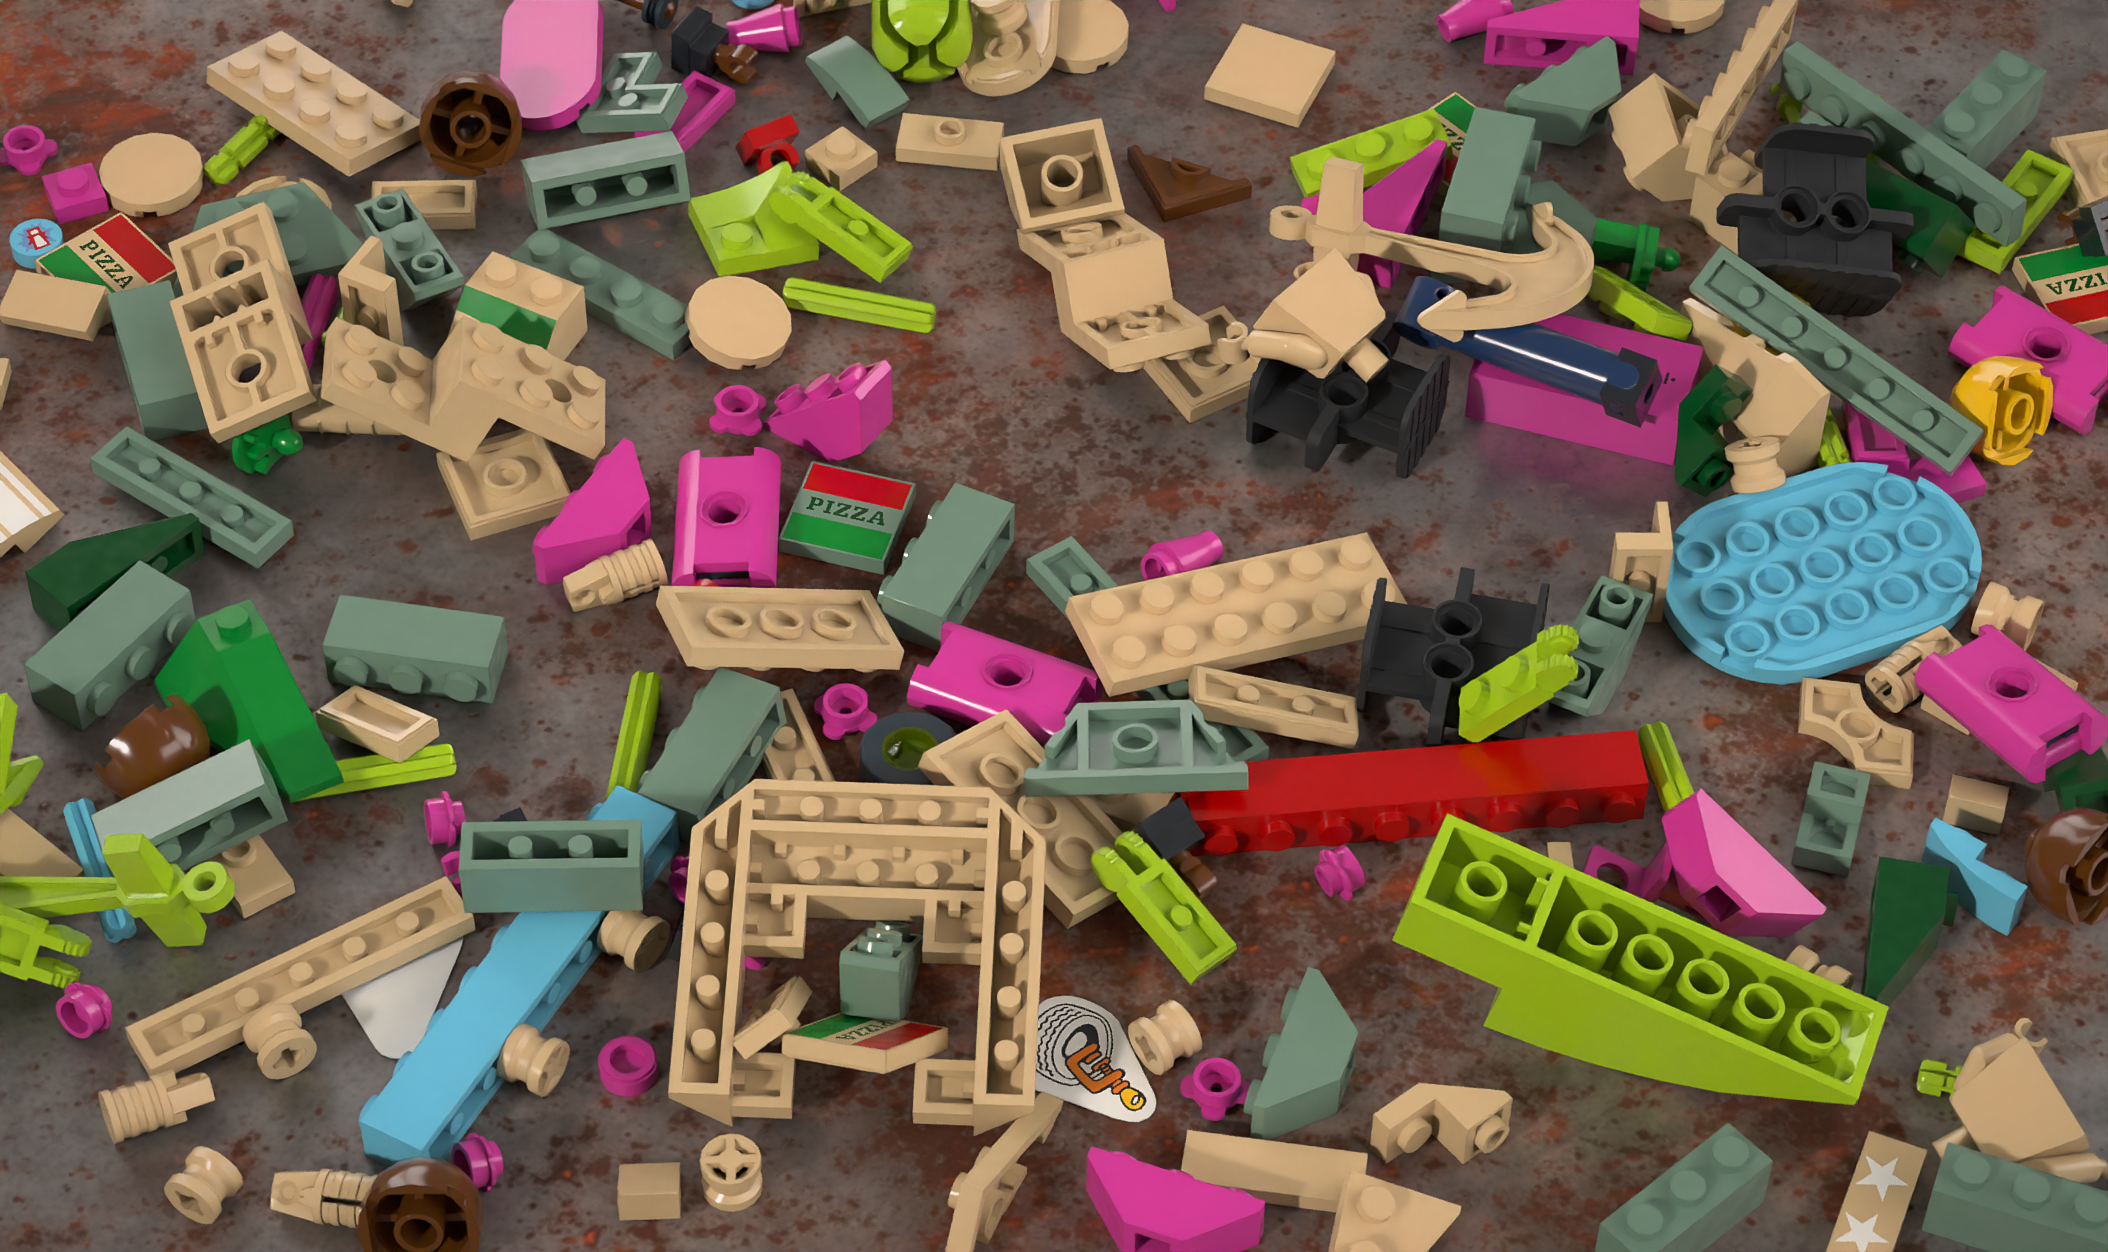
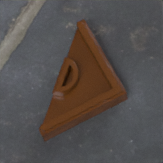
[1127,145,1252,222]

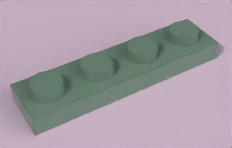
[508,229,692,360]
[90,426,294,568]

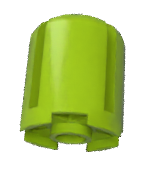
[871,0,973,84]

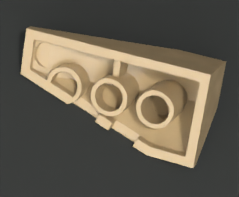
[1677,298,1830,478]

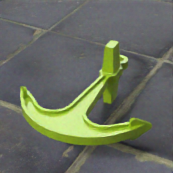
[0,755,235,947]

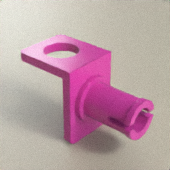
[1583,842,1705,921]

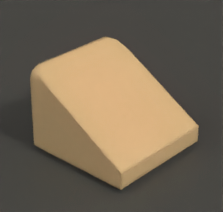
[1942,775,2009,835]
[617,1162,681,1221]

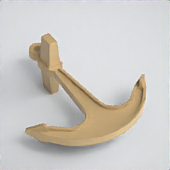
[1269,157,1594,342]

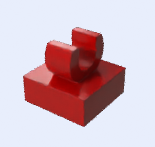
[735,114,800,174]

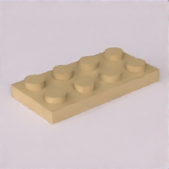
[207,31,421,177]
[656,586,904,672]
[918,709,1123,929]

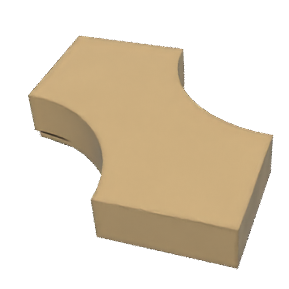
[1798,677,1914,789]

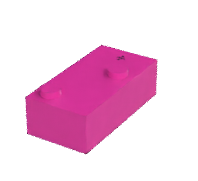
[1465,314,1704,466]

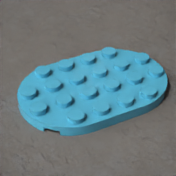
[1663,462,1982,685]

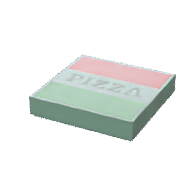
[778,461,916,575]

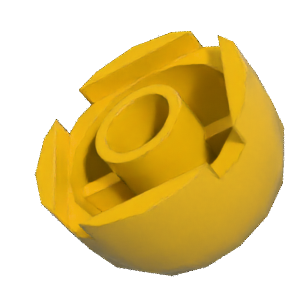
[1950,356,2053,465]

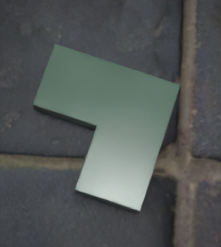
[576,52,688,133]

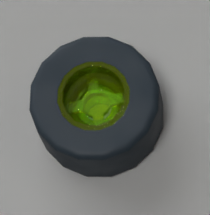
[859,711,956,785]

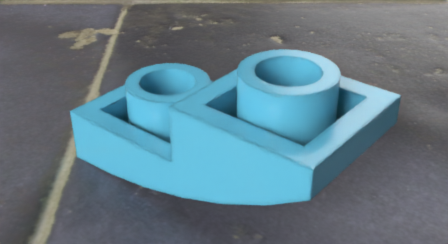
[1922,817,2028,936]

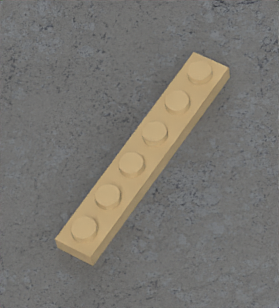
[1682,0,1798,176]
[125,876,475,1076]

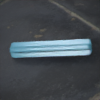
[63,798,137,943]

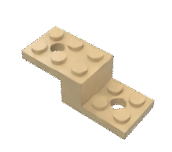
[168,201,318,443]
[1017,213,1211,372]
[321,315,605,462]

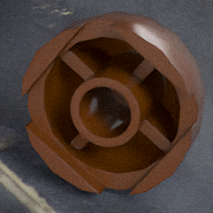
[419,70,522,177]
[94,694,210,800]
[2024,807,2108,927]
[357,1156,484,1252]

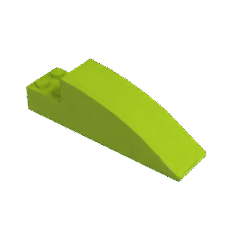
[1392,813,1889,1105]

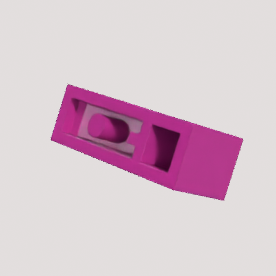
[1483,0,1640,75]
[1357,139,1447,290]

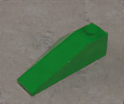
[154,599,344,803]

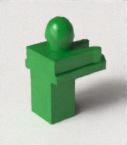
[1590,218,1681,292]
[232,414,303,475]

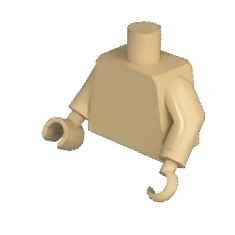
[1217,248,1389,383]
[1932,1018,2108,1184]

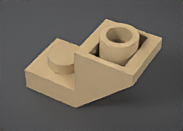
[1370,1083,1513,1164]

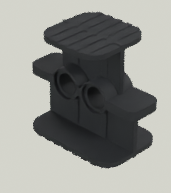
[1716,122,1913,317]
[1246,311,1450,479]
[1357,567,1550,747]

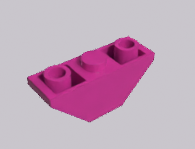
[763,360,893,463]
[532,438,652,585]
[1662,788,1826,938]
[1086,1146,1265,1252]

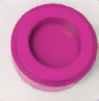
[598,1036,659,1097]

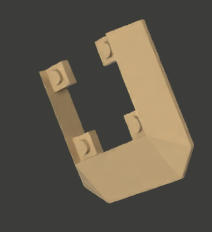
[668,779,1046,1136]

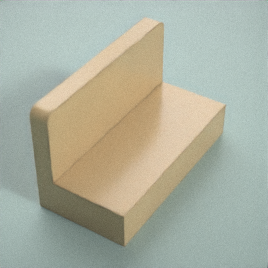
[338,236,404,347]
[1609,501,1674,622]

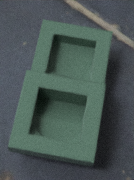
[805,36,910,131]
[1791,761,1871,877]

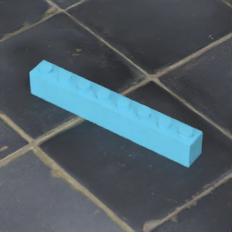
[359,785,680,1167]

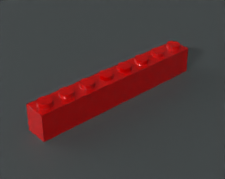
[1181,730,1649,856]

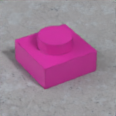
[42,163,109,225]

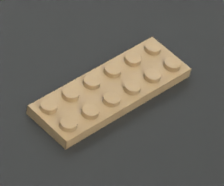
[1065,532,1407,697]

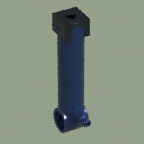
[1392,276,1663,428]

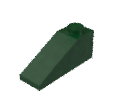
[1866,160,1976,278]
[25,513,205,631]
[1861,856,1958,1007]

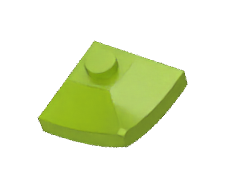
[688,161,819,277]

